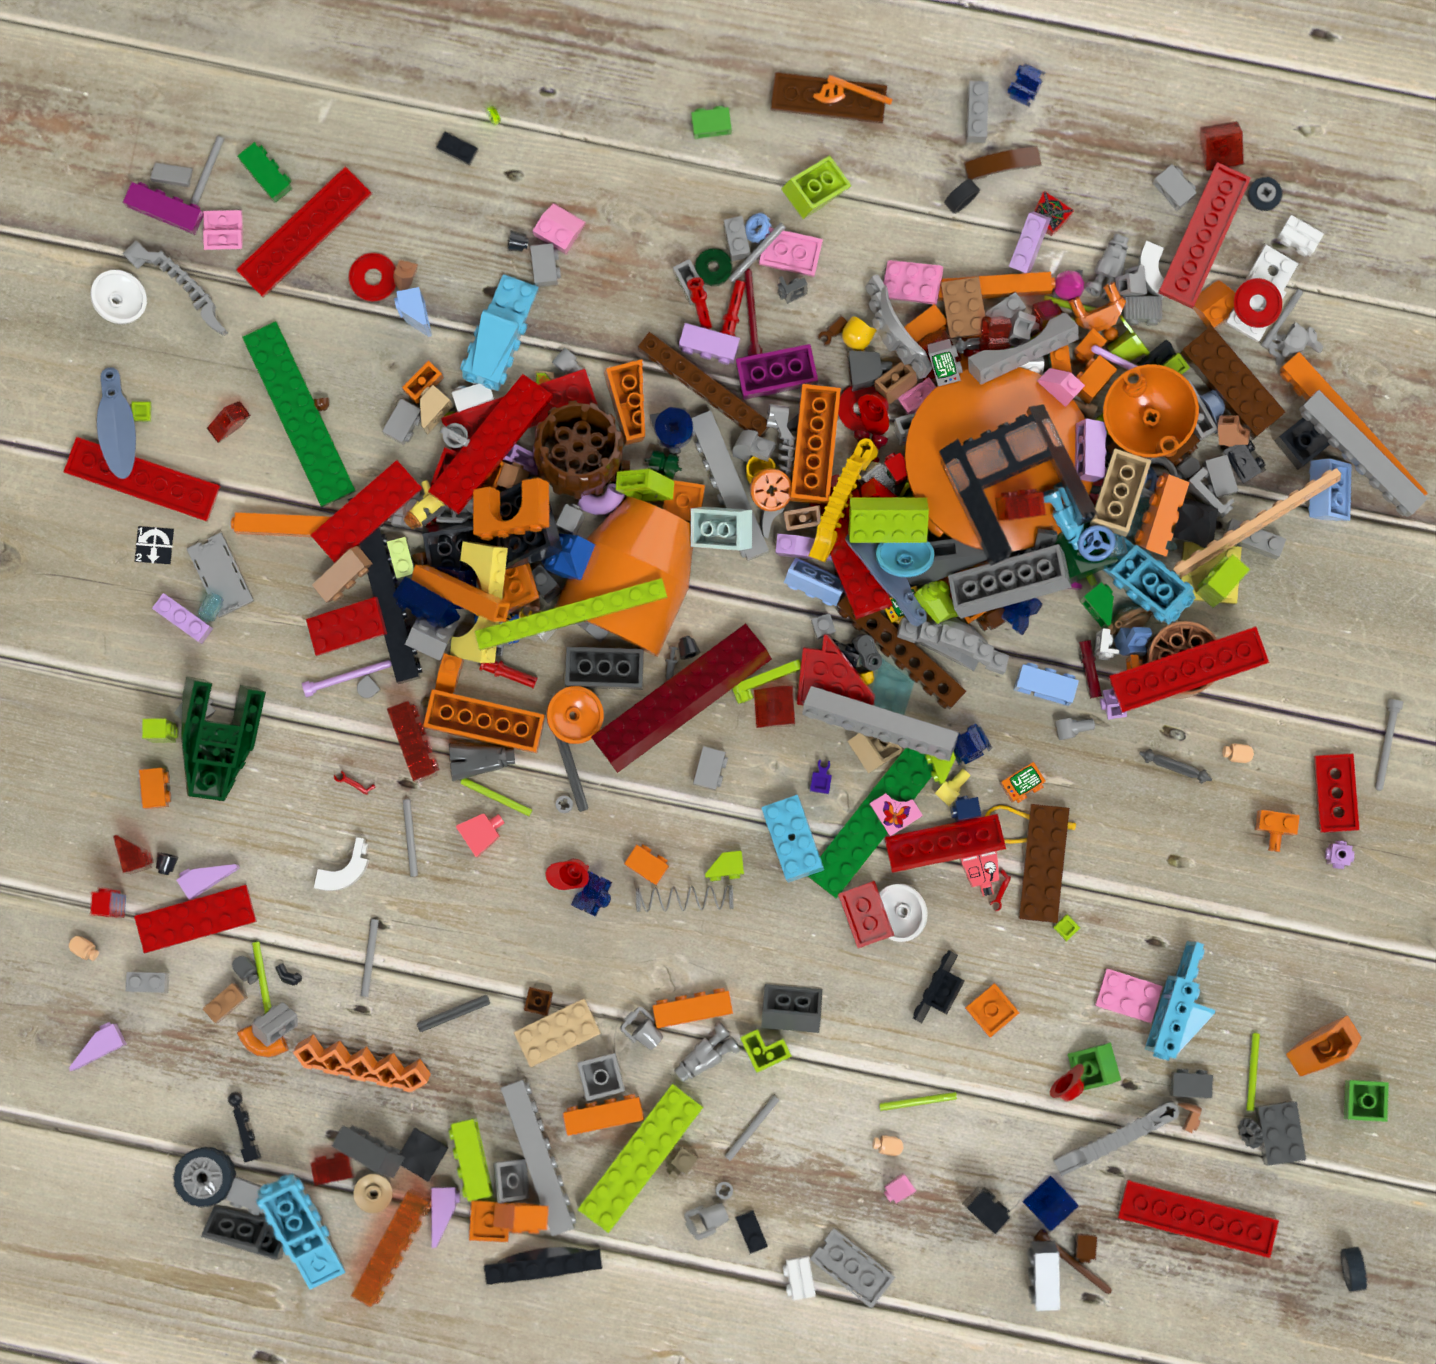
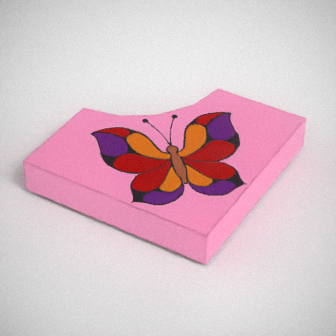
[870,794,923,836]

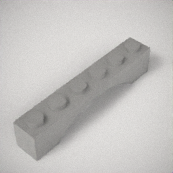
[968,312,1078,384]

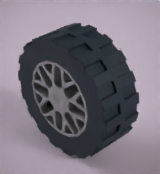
[1341,1247,1367,1292]

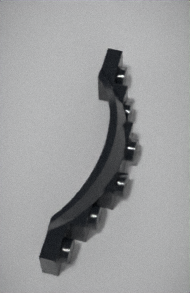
[484,1247,603,1285]

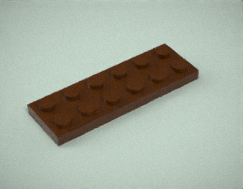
[771,72,887,124]
[1018,804,1070,923]

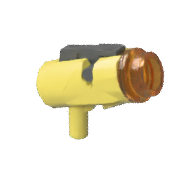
[403,480,445,529]

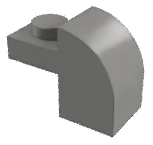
[733,430,775,462]

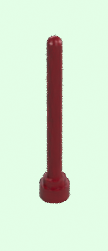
[744,269,763,356]

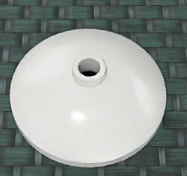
[90,270,147,324]
[879,884,927,942]

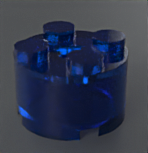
[1007,63,1046,107]
[655,407,694,449]
[953,724,993,766]

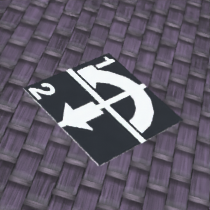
[135,526,174,564]

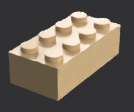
[1089,449,1152,537]
[514,998,602,1068]

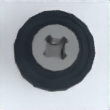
[1248,177,1282,211]

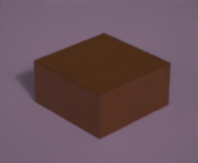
[524,987,554,1016]

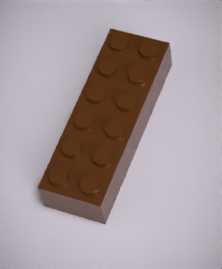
[1180,325,1286,440]

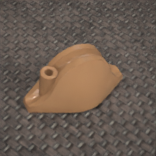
[1107,606,1153,635]

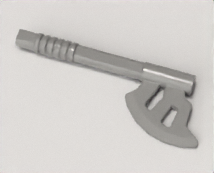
[1261,289,1303,366]

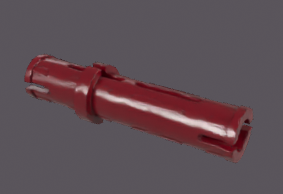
[1079,640,1102,699]

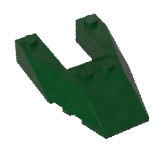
[181,676,266,801]

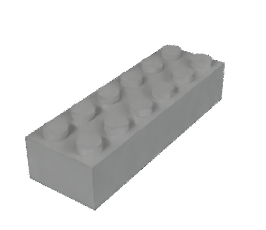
[948,544,1072,618]

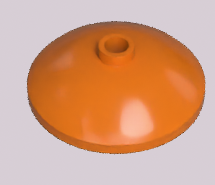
[546,686,604,744]

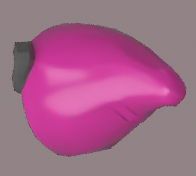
[1052,270,1084,301]

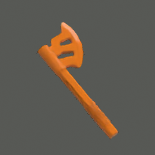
[813,75,893,105]

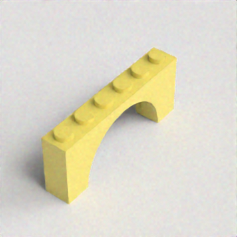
[450,542,508,663]

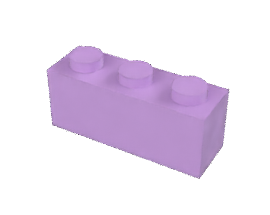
[1009,212,1051,273]
[679,323,740,365]
[1075,419,1107,482]
[152,593,213,644]

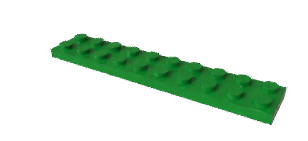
[242,321,356,507]
[807,748,934,899]

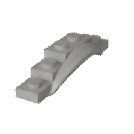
[865,275,933,379]
[897,617,1009,675]

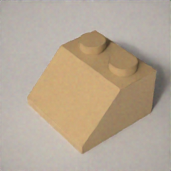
[420,385,453,435]
[848,733,904,774]

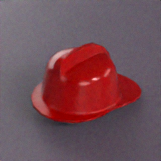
[858,391,889,435]
[545,858,589,890]
[1049,1064,1084,1102]

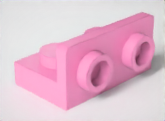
[898,378,936,415]

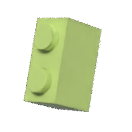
[387,537,415,581]

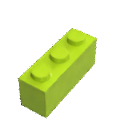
[142,719,179,743]

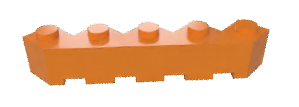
[293,1034,431,1092]

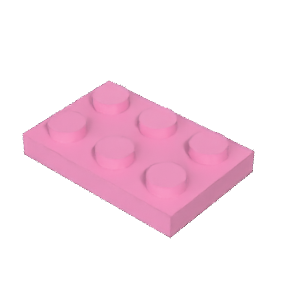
[759,228,823,277]
[884,260,944,304]
[1095,969,1163,1023]

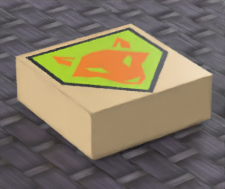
[534,371,554,384]

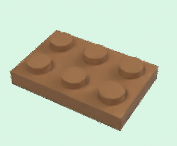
[941,277,988,339]

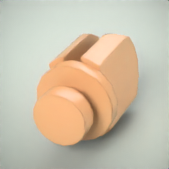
[1222,743,1254,763]
[69,936,99,961]
[872,1135,903,1156]

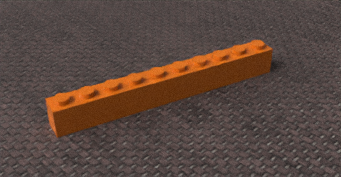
[1279,352,1428,496]

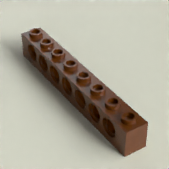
[638,332,770,437]
[837,596,966,710]

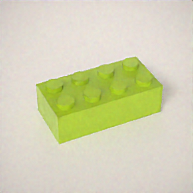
[848,498,929,543]
[1196,554,1251,608]
[448,1117,494,1202]

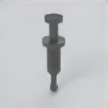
[665,646,678,681]

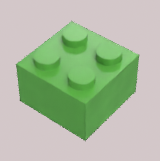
[1344,1080,1389,1122]

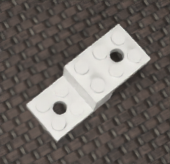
[1225,245,1298,342]

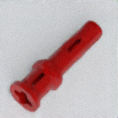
[687,277,712,330]
[719,280,746,337]
[479,660,538,689]

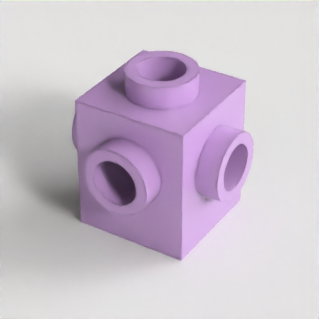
[1100,689,1127,720]
[1325,841,1354,869]

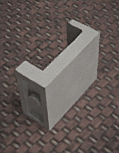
[1187,468,1234,518]

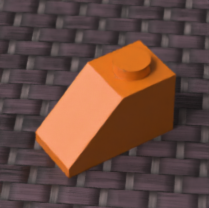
[1074,328,1107,364]
[435,653,464,694]

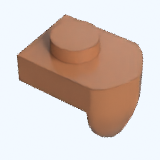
[394,260,418,291]
[1178,1103,1202,1133]

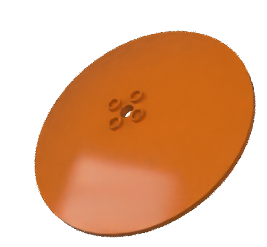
[905,367,1093,552]

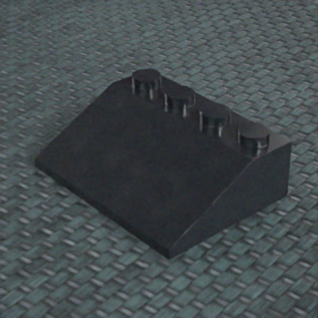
[495,477,563,570]
[422,519,497,582]

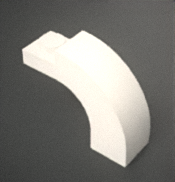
[1138,241,1174,301]
[314,837,369,891]

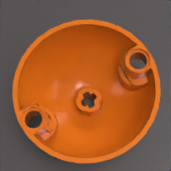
[1103,364,1199,458]

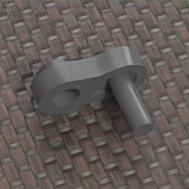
[852,634,882,671]

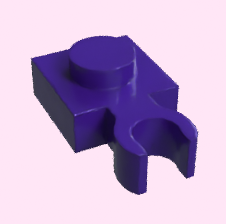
[810,760,832,795]

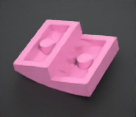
[203,210,243,250]

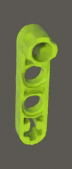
[732,659,801,704]

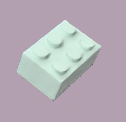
[691,507,752,550]

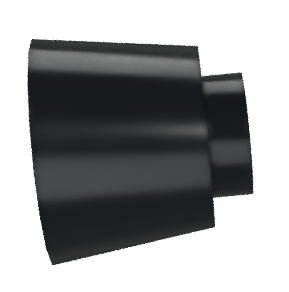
[507,230,529,252]
[678,636,701,660]
[156,852,179,875]

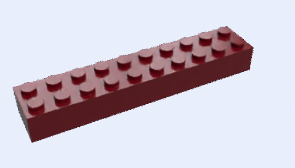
[591,623,772,773]

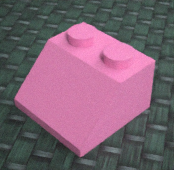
[533,204,586,255]

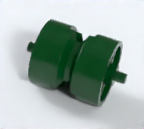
[645,450,682,480]

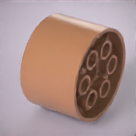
[1143,621,1217,699]

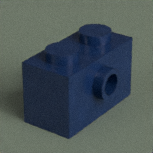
[950,796,982,822]

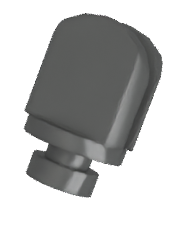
[1176,457,1200,481]
[232,956,259,985]

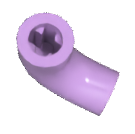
[577,484,625,515]

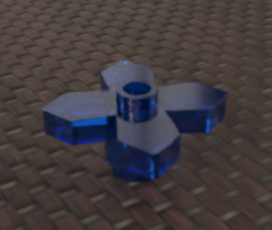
[1001,598,1043,635]
[571,871,612,917]

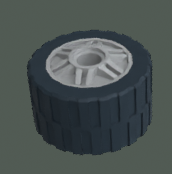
[173,1147,236,1208]

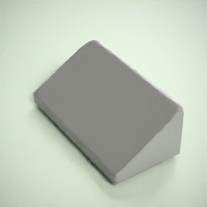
[150,163,193,188]

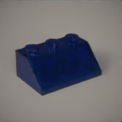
[393,576,460,629]

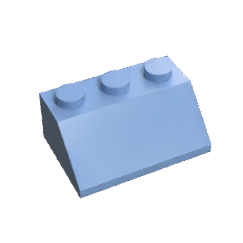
[394,287,432,337]
[1308,459,1352,521]
[784,557,844,606]

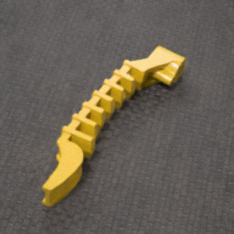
[808,438,878,562]

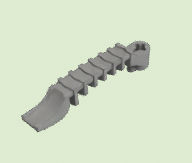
[122,241,228,336]
[760,404,796,538]
[1054,1101,1179,1176]

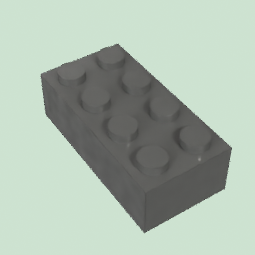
[565,647,644,690]

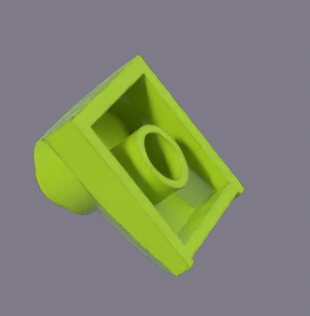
[914,581,958,624]

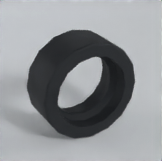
[944,179,980,214]

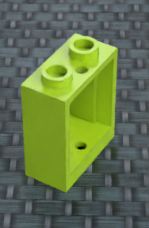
[616,469,674,502]

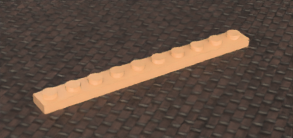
[1173,468,1341,578]

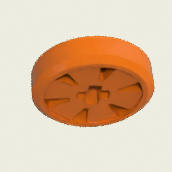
[750,468,792,511]

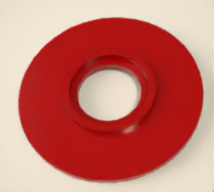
[349,253,396,302]
[1233,278,1283,328]
[838,386,875,432]

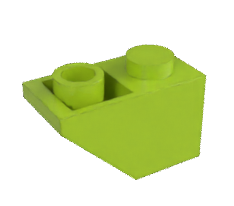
[924,752,956,785]
[705,851,744,882]

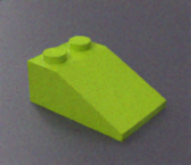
[781,156,852,219]

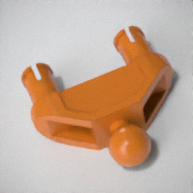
[1068,282,1126,342]

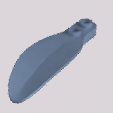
[97,368,136,479]
[845,534,927,626]

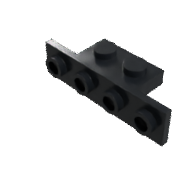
[913,950,965,1024]

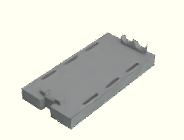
[187,532,254,618]
[810,1228,896,1309]

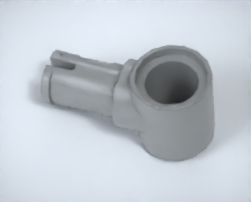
[552,348,589,377]
[1055,718,1095,740]

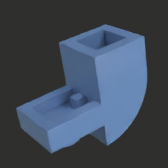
[1114,627,1152,656]

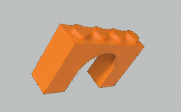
[473,478,549,540]

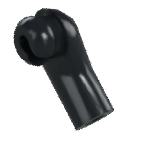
[275,963,302,986]

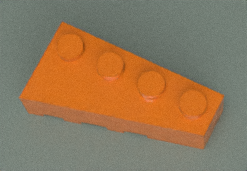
[604,359,645,446]
[1135,472,1189,557]

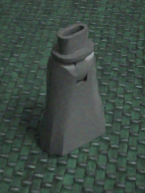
[449,743,515,782]

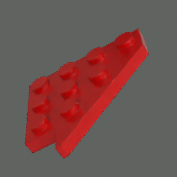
[797,634,875,706]

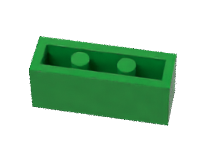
[237,142,292,203]

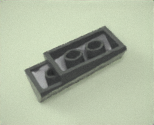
[201,1206,284,1260]

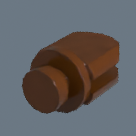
[978,607,1008,632]

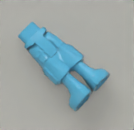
[1039,482,1087,550]

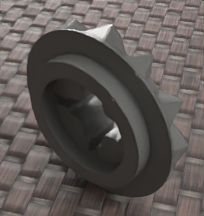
[1238,1118,1263,1149]

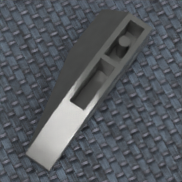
[906,539,987,587]

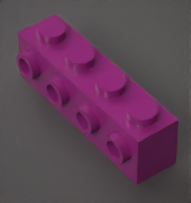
[123,182,204,235]

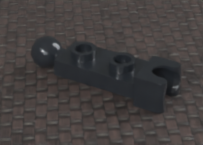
[228,1092,261,1163]

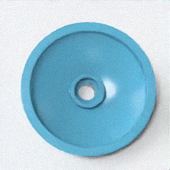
[876,541,934,577]

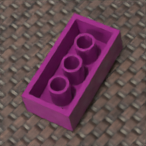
[736,344,818,400]

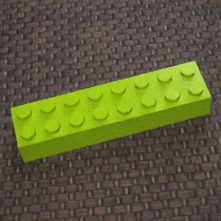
[578,1083,703,1234]

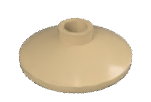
[354,1174,393,1213]

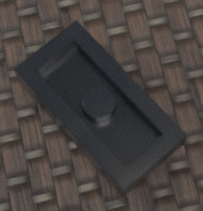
[436,131,478,166]
[1137,340,1176,366]
[735,1210,768,1254]

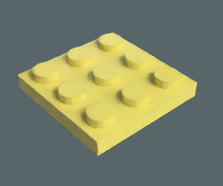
[1180,542,1242,605]

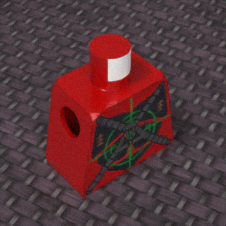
[1034,191,1074,236]

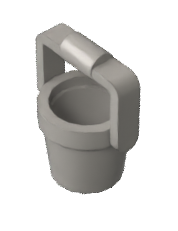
[440,423,470,448]
[620,1007,664,1050]
[684,1203,729,1240]

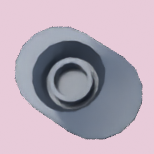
[1198,390,1225,434]

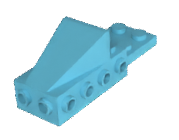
[460,274,539,391]
[1103,533,1196,625]
[1145,941,1215,1061]
[256,1173,345,1290]

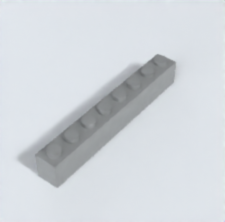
[1299,390,1428,517]
[688,410,769,562]
[802,686,958,761]
[501,1080,577,1236]

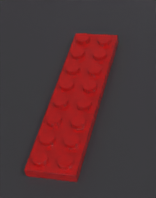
[1158,162,1251,309]
[236,166,372,298]
[441,368,597,452]
[428,374,553,515]
[63,437,221,522]
[809,474,892,619]
[1109,626,1270,713]
[1117,1180,1279,1258]

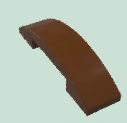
[964,146,1042,181]

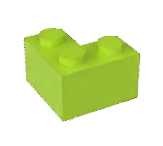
[740,1029,792,1073]

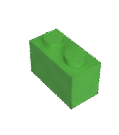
[691,106,732,139]

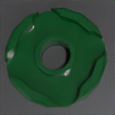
[695,248,732,286]

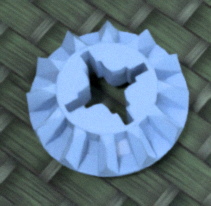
[745,213,772,243]

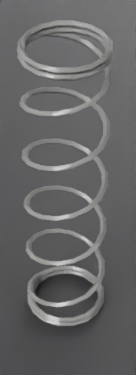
[636,885,733,912]

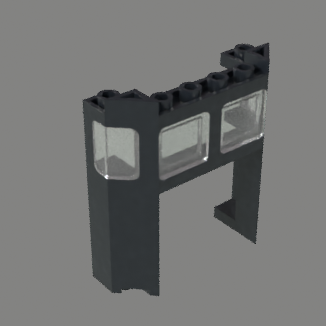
[939,404,1098,566]

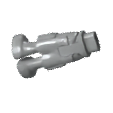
[1085,234,1129,301]
[674,1021,741,1082]

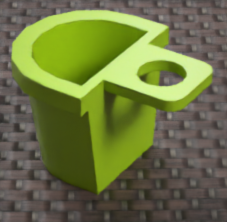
[1107,315,1150,362]

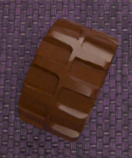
[533,401,623,499]

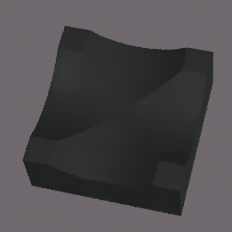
[1173,498,1218,548]
[400,1128,449,1182]

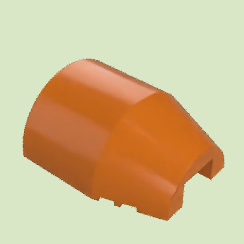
[554,497,693,657]

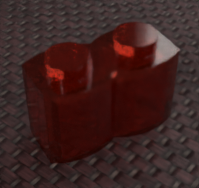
[979,316,1012,352]

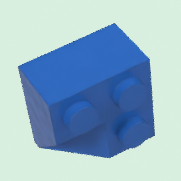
[544,533,595,580]

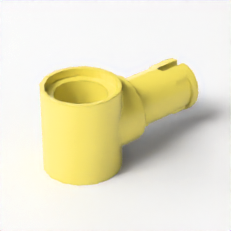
[934,769,970,806]

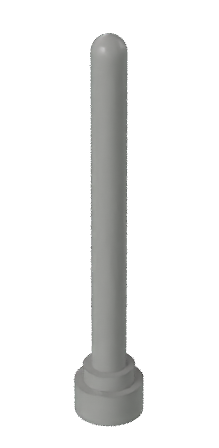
[1375,699,1403,791]

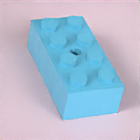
[761,795,824,883]

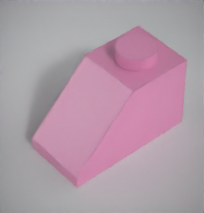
[1037,368,1085,407]
[883,1173,916,1203]

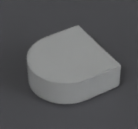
[357,675,381,698]

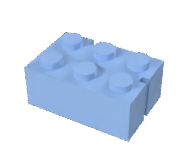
[1013,663,1079,706]

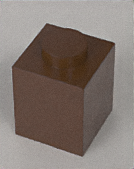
[1074,1233,1097,1263]

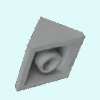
[494,1159,529,1203]

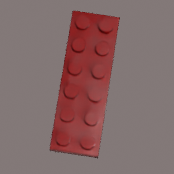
[310,460,422,563]
[884,814,1006,873]
[134,885,257,954]

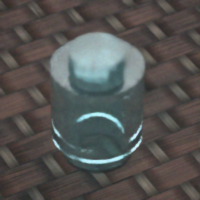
[198,593,224,622]

